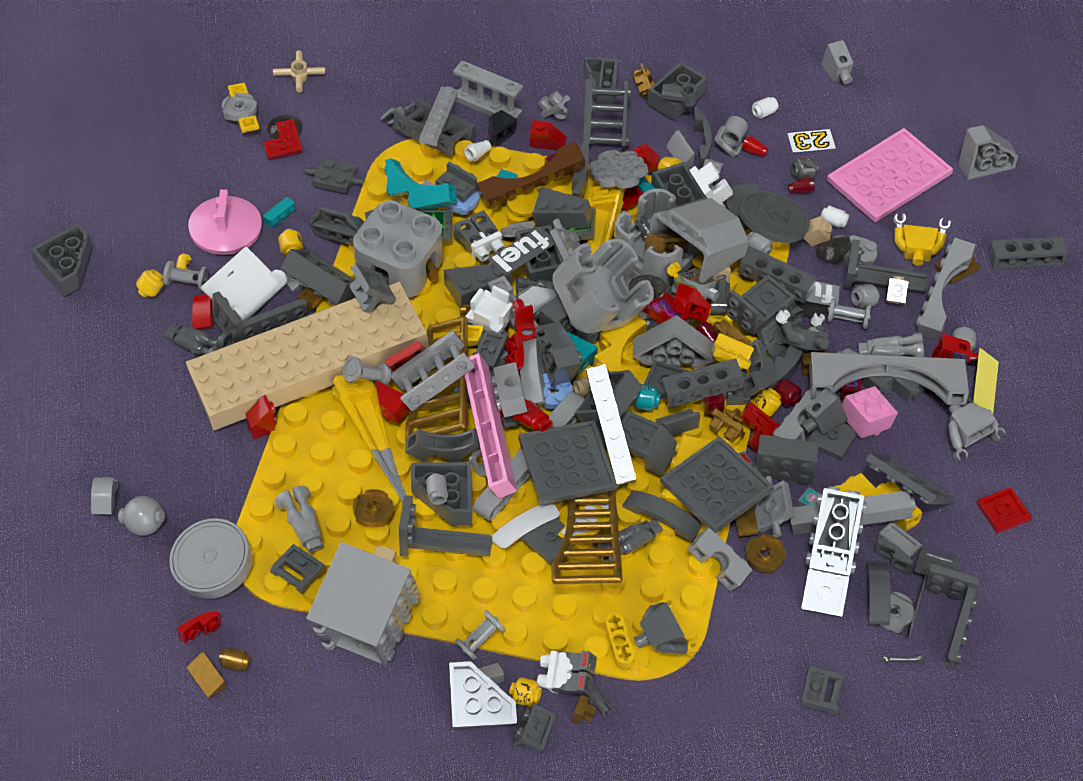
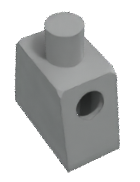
[821,40,854,84]

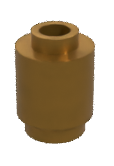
[218,647,251,672]

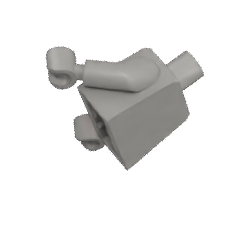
[948,403,1005,462]

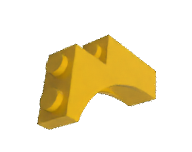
[593,314,647,372]
[834,473,922,532]

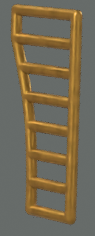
[405,316,468,442]
[551,490,623,584]

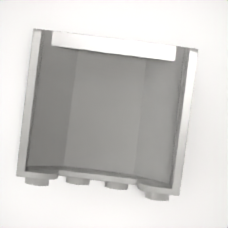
[649,198,749,283]

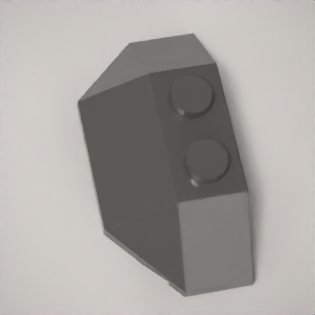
[308,207,364,246]

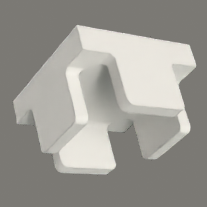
[690,162,733,207]
[466,286,514,334]

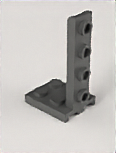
[843,239,928,294]
[212,291,307,345]
[399,495,492,557]
[925,564,980,670]

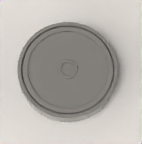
[169,518,253,599]

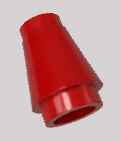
[741,135,769,157]

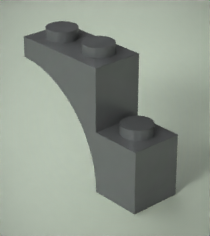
[862,376,929,403]
[405,428,480,462]

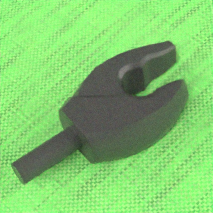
[380,102,416,126]

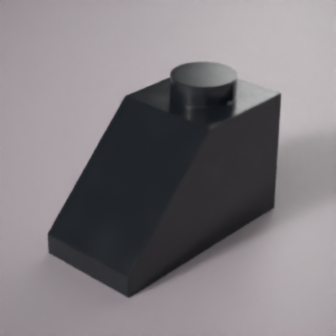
[488,110,518,146]

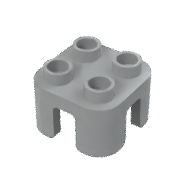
[615,189,702,287]
[353,200,443,297]
[552,239,654,333]

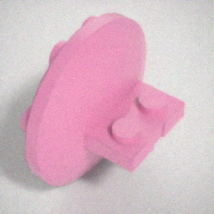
[188,190,262,255]

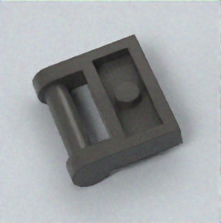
[270,544,325,594]
[915,547,961,576]
[801,666,846,715]

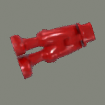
[499,399,553,432]

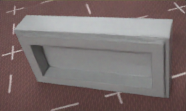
[878,521,923,559]

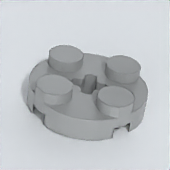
[222,93,257,121]
[840,235,877,265]
[879,592,915,633]

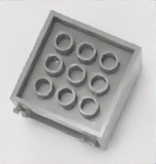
[306,542,420,666]

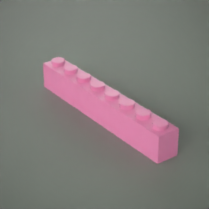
[465,353,517,498]

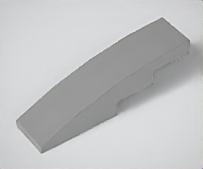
[520,338,546,406]

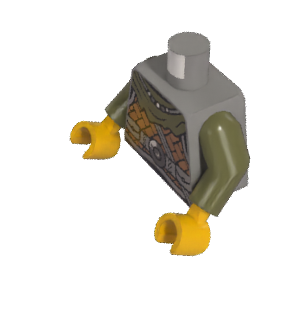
[667,254,720,301]

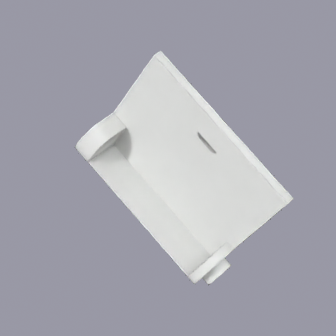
[201,246,287,321]

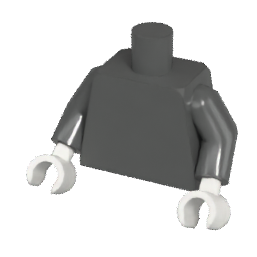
[776,310,829,351]

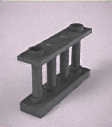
[583,79,631,152]
[393,99,476,156]

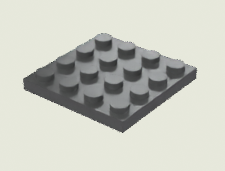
[518,420,617,505]
[660,436,774,533]
[866,453,955,505]

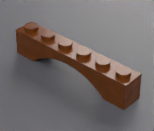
[477,141,585,209]

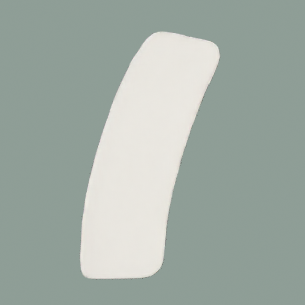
[492,503,560,548]

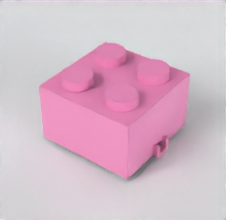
[842,386,898,438]

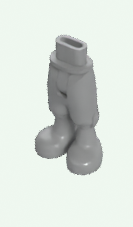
[858,333,924,357]
[274,486,323,553]

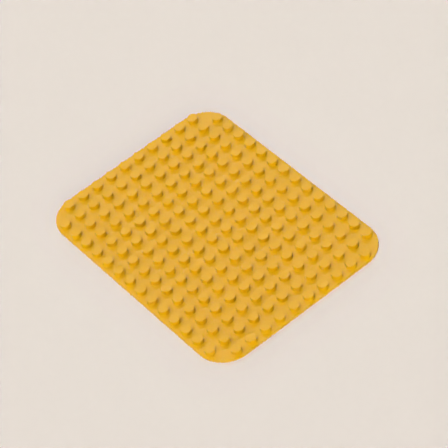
[237,138,790,681]

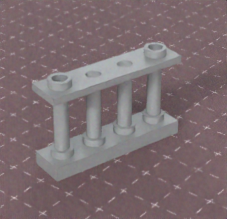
[453,60,523,120]
[391,330,475,411]

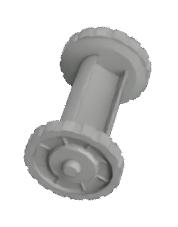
[163,261,209,291]
[827,298,871,329]
[343,356,391,386]
[455,609,505,660]

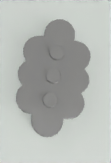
[589,150,649,188]

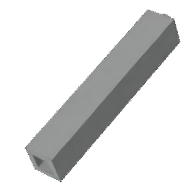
[791,491,916,535]

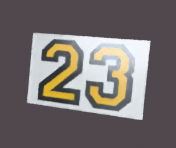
[787,129,835,152]

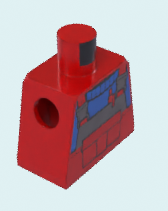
[931,334,979,365]

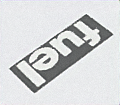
[488,226,556,275]

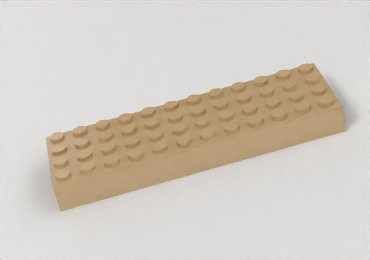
[186,281,429,431]

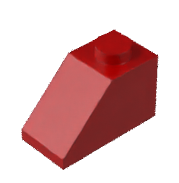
[530,120,567,151]
[376,381,410,424]

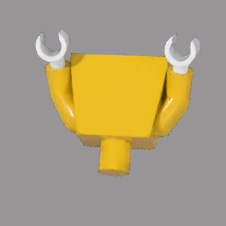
[893,214,950,266]

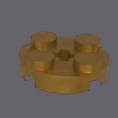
[353,489,393,527]
[745,534,786,574]

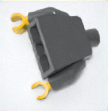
[634,598,699,657]

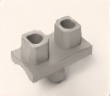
[538,91,570,120]

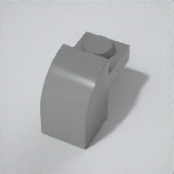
[91,477,118,514]

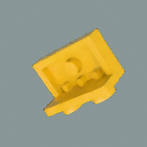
[711,333,754,370]

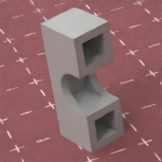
[491,362,527,418]
[687,528,752,591]

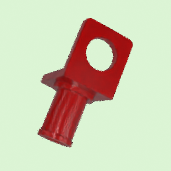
[512,299,536,341]

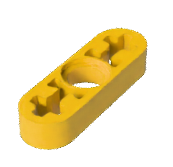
[605,612,634,669]

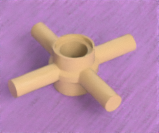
[273,51,325,92]

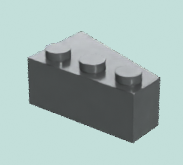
[583,57,618,104]
[532,187,593,228]
[444,264,511,307]

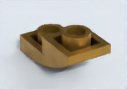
[736,505,759,537]

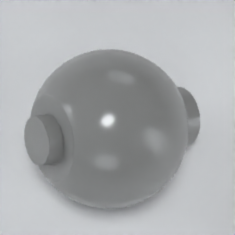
[118,496,165,536]

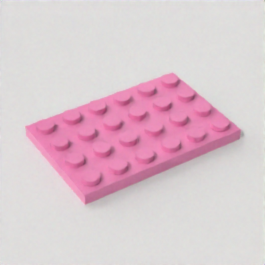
[827,128,953,223]

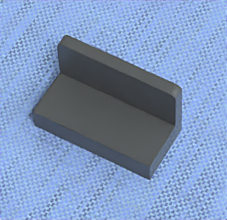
[656,409,700,436]

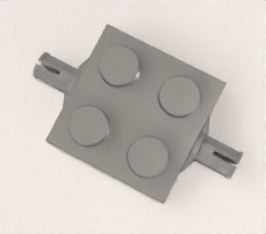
[550,219,580,261]
[754,476,794,537]

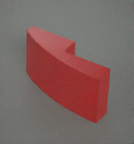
[192,294,213,330]
[504,333,524,371]
[177,610,221,644]

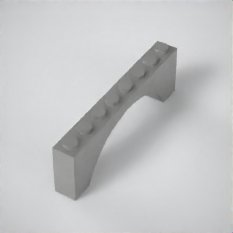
[809,352,969,405]

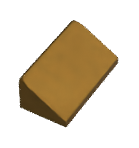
[186,652,226,699]

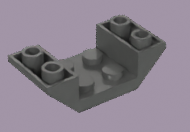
[599,411,677,476]

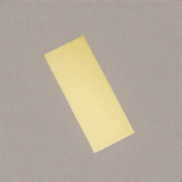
[973,347,999,413]

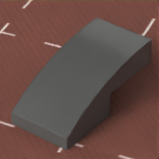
[874,537,913,575]

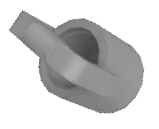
[715,116,748,157]

